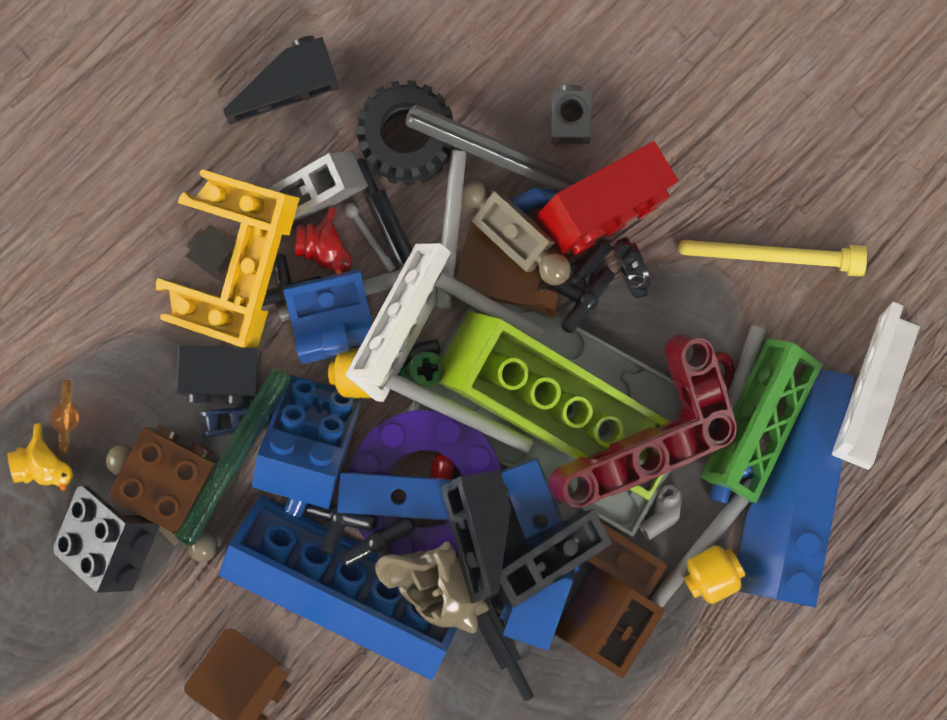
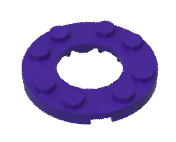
[348,410,502,558]

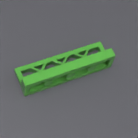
[700,338,823,504]

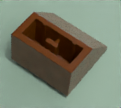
[554,566,666,679]

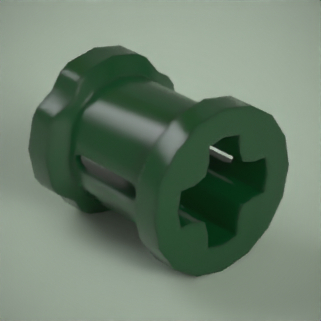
[399,351,444,387]

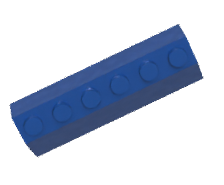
[218,495,457,680]

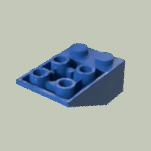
[252,375,364,509]

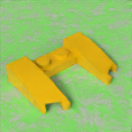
[156,170,300,348]

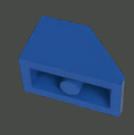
[500,568,575,651]

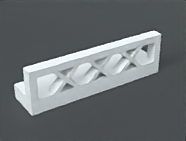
[345,243,451,402]
[831,302,920,470]

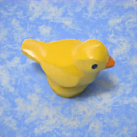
[7,423,74,491]

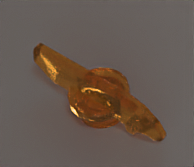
[50,379,79,457]

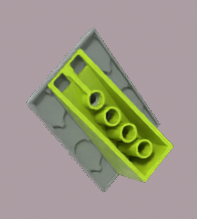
[407,301,683,537]

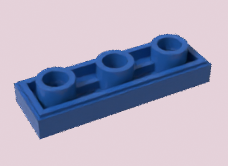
[501,458,581,571]
[337,471,455,520]

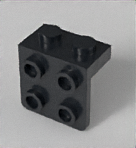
[53,486,160,593]

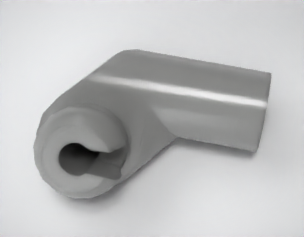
[639,484,682,540]

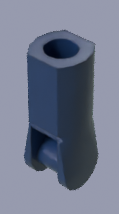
[200,403,272,438]

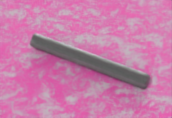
[405,105,583,191]

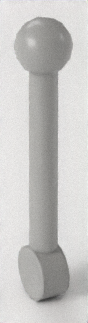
[344,203,396,273]

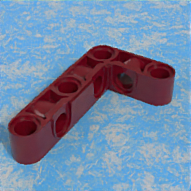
[548,334,737,508]

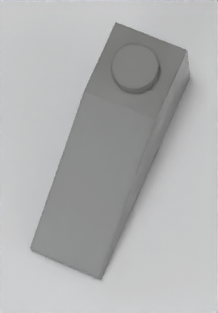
[269,151,368,224]

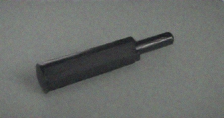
[356,158,412,270]
[477,598,534,701]

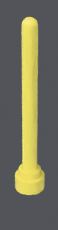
[678,240,867,277]

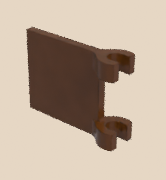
[455,219,572,318]

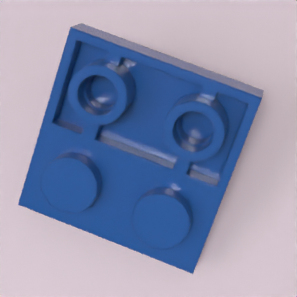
[283,269,373,364]

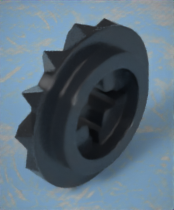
[614,237,651,299]

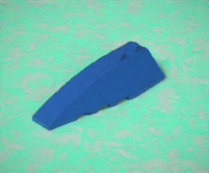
[737,369,854,608]

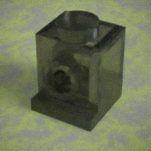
[185,225,235,280]

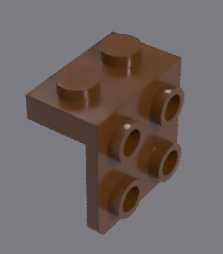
[109,424,220,532]
[184,628,292,720]

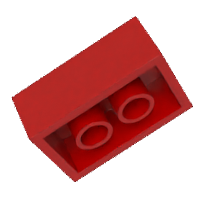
[535,141,679,255]

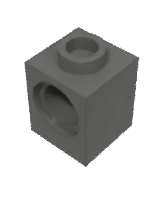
[550,84,592,144]

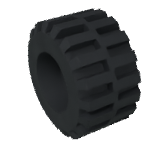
[356,80,454,185]

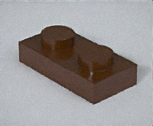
[587,523,668,598]

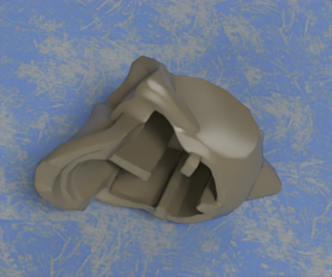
[375,542,489,633]

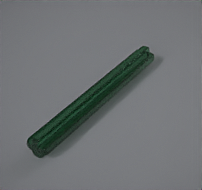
[175,368,291,546]

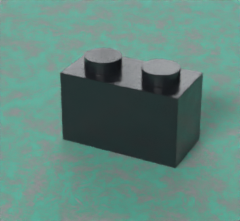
[176,346,262,405]

